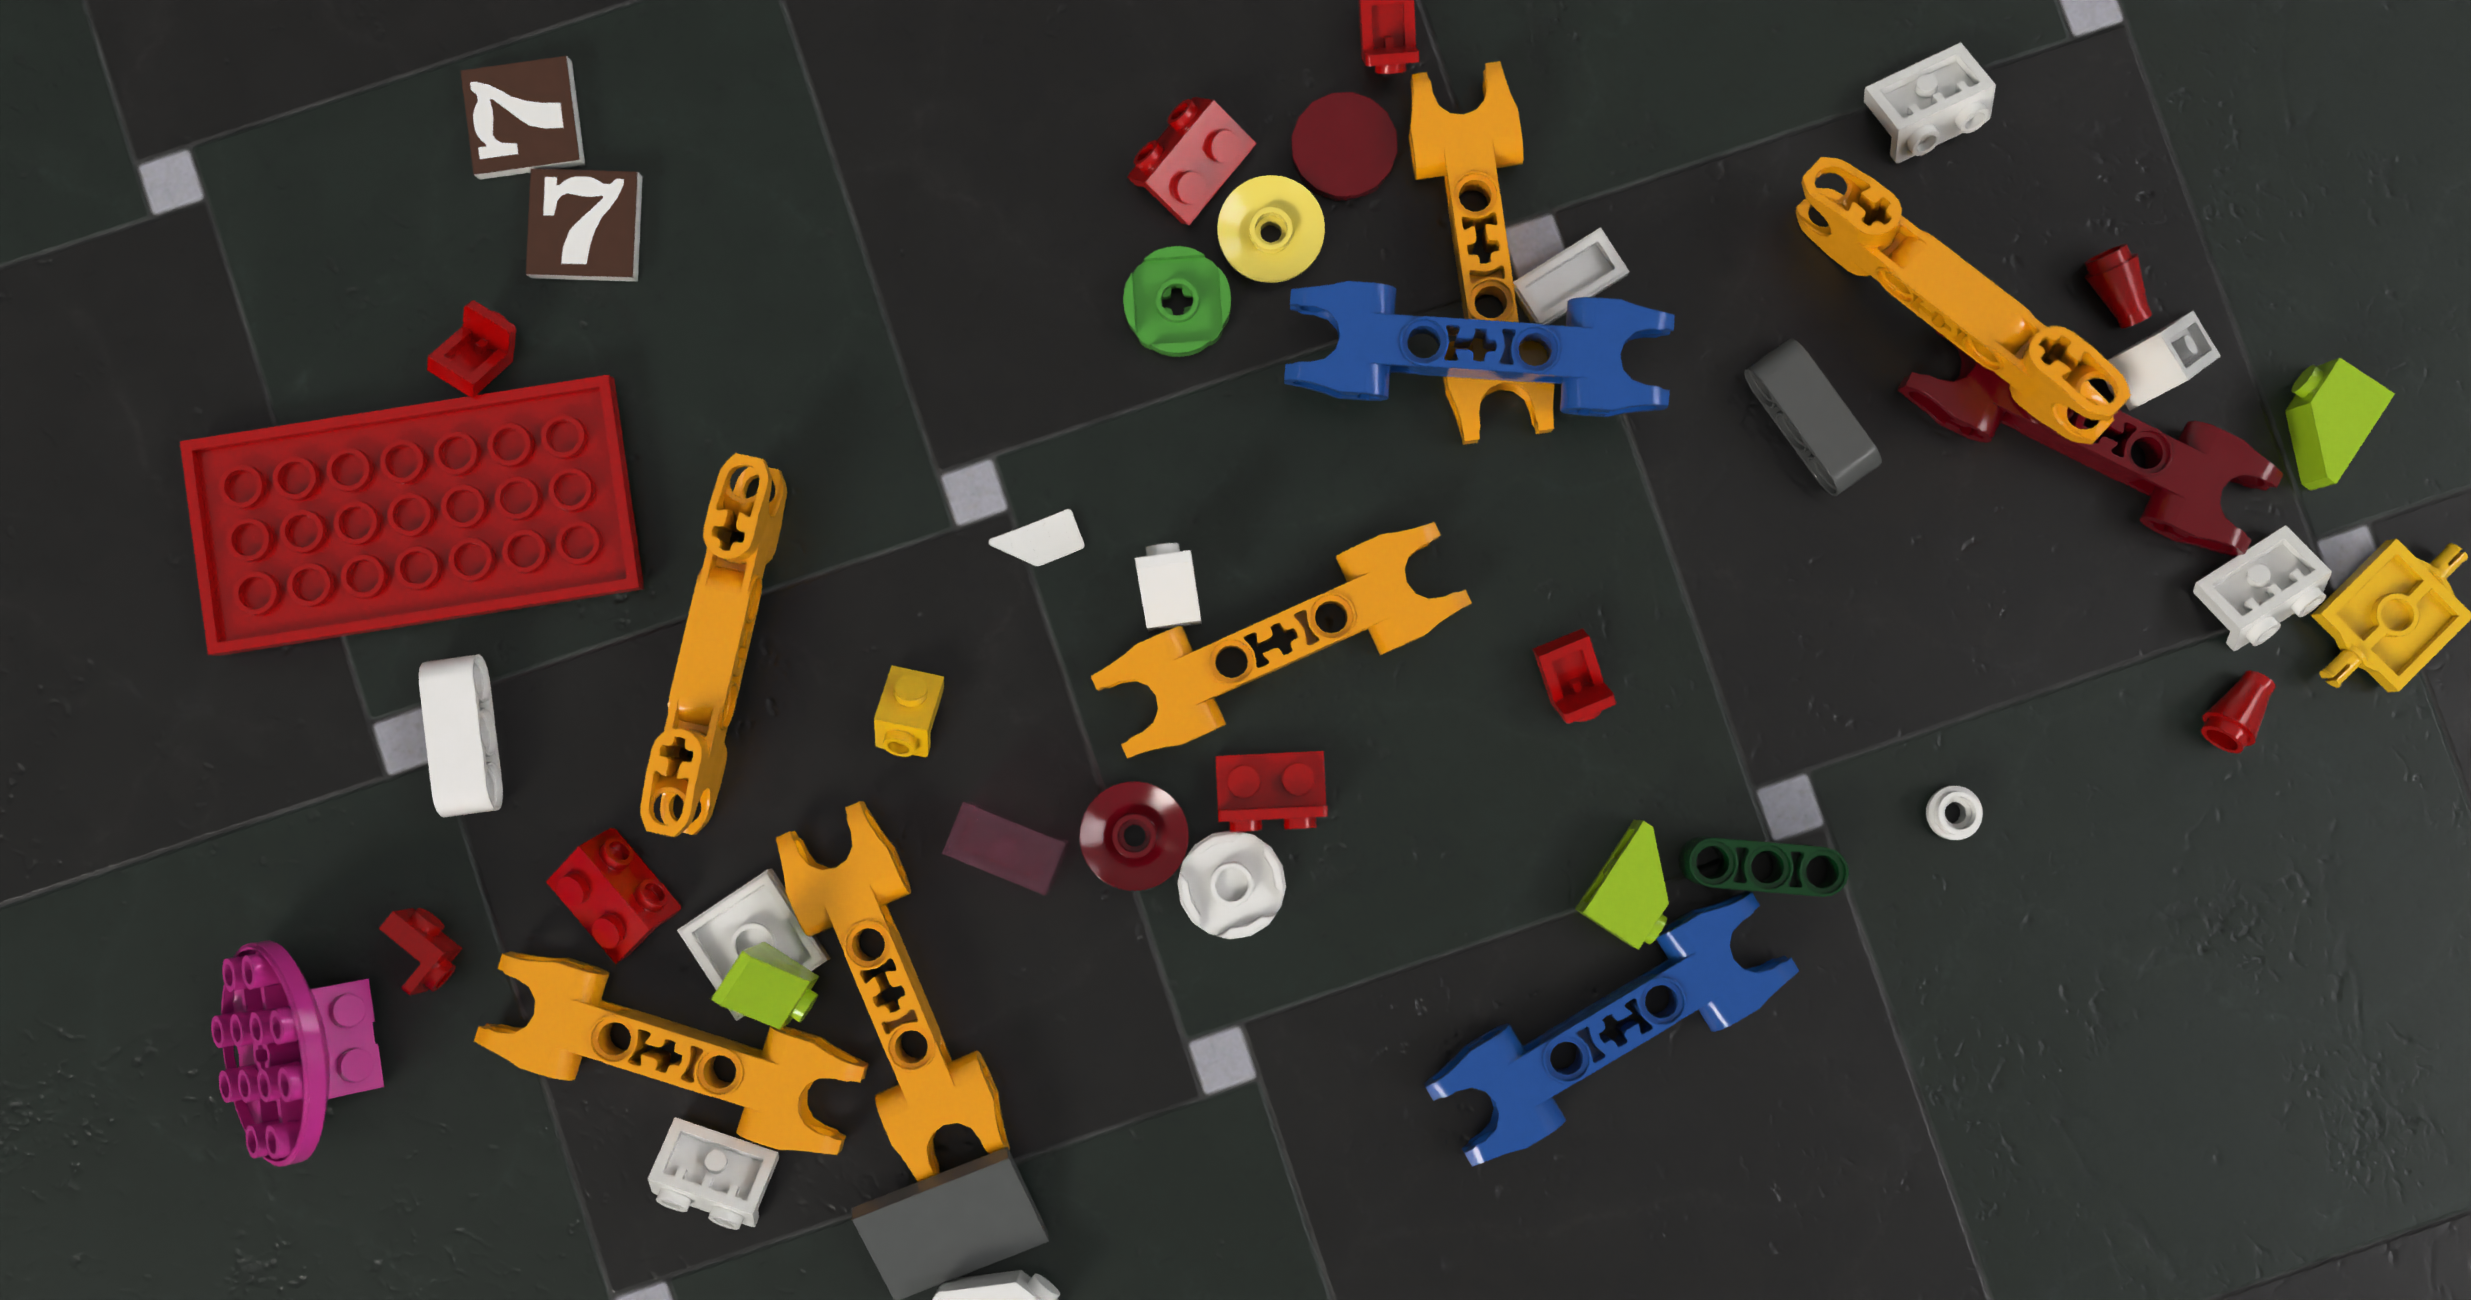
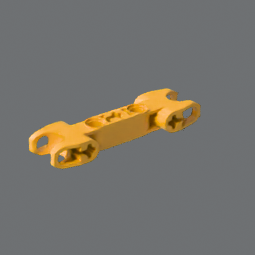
[1409,61,1555,445]
[1795,157,2131,444]
[640,453,787,837]
[1091,522,1472,759]
[776,801,1010,1182]
[474,951,869,1156]

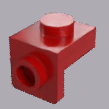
[1359,0,1420,74]
[427,300,516,399]
[1533,628,1616,724]
[378,908,463,996]

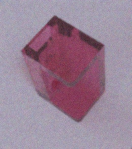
[942,801,1070,895]

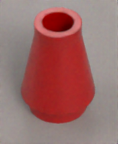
[2085,244,2153,329]
[2201,670,2276,753]

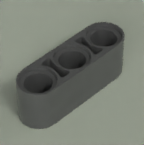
[1744,338,1882,496]

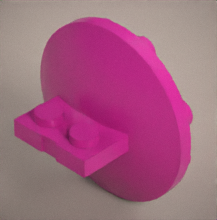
[211,941,384,1167]

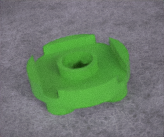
[1123,246,1231,357]

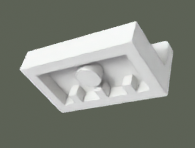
[1864,42,1996,163]
[2193,525,2332,651]
[648,1117,779,1230]

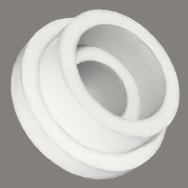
[1926,786,1983,840]

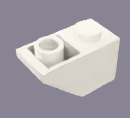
[1135,543,1202,632]

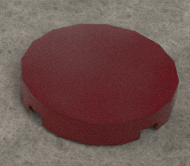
[1291,92,1398,201]

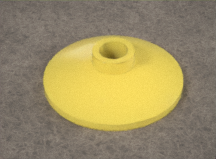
[1217,175,1325,283]

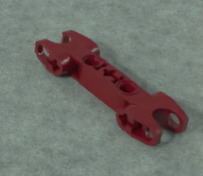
[1898,327,2283,556]

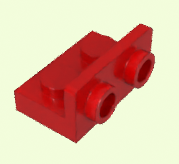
[1215,751,1328,832]

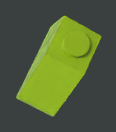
[2285,358,2395,491]
[1575,819,1669,950]
[711,941,820,1030]

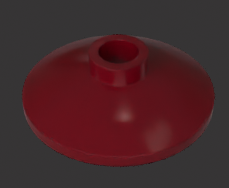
[1079,781,1189,891]

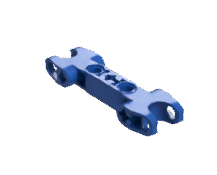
[1284,281,1675,417]
[1423,891,1799,1167]

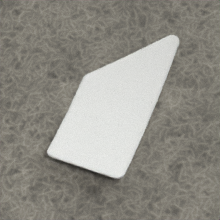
[989,509,1085,567]

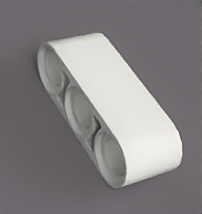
[419,654,503,818]

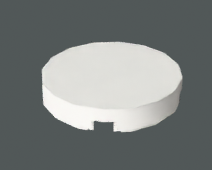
[1177,830,1286,939]

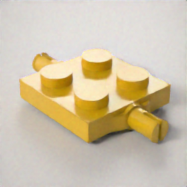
[2311,538,2471,692]

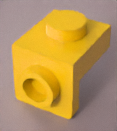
[874,665,944,757]

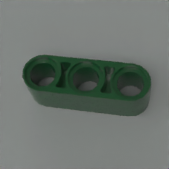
[1678,836,1849,897]

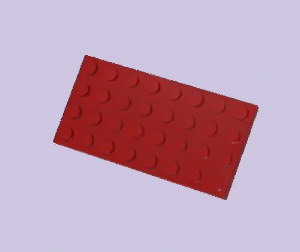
[180,375,644,656]

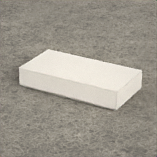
[1513,227,1629,325]

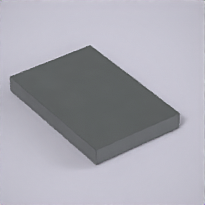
[852,1147,1049,1300]

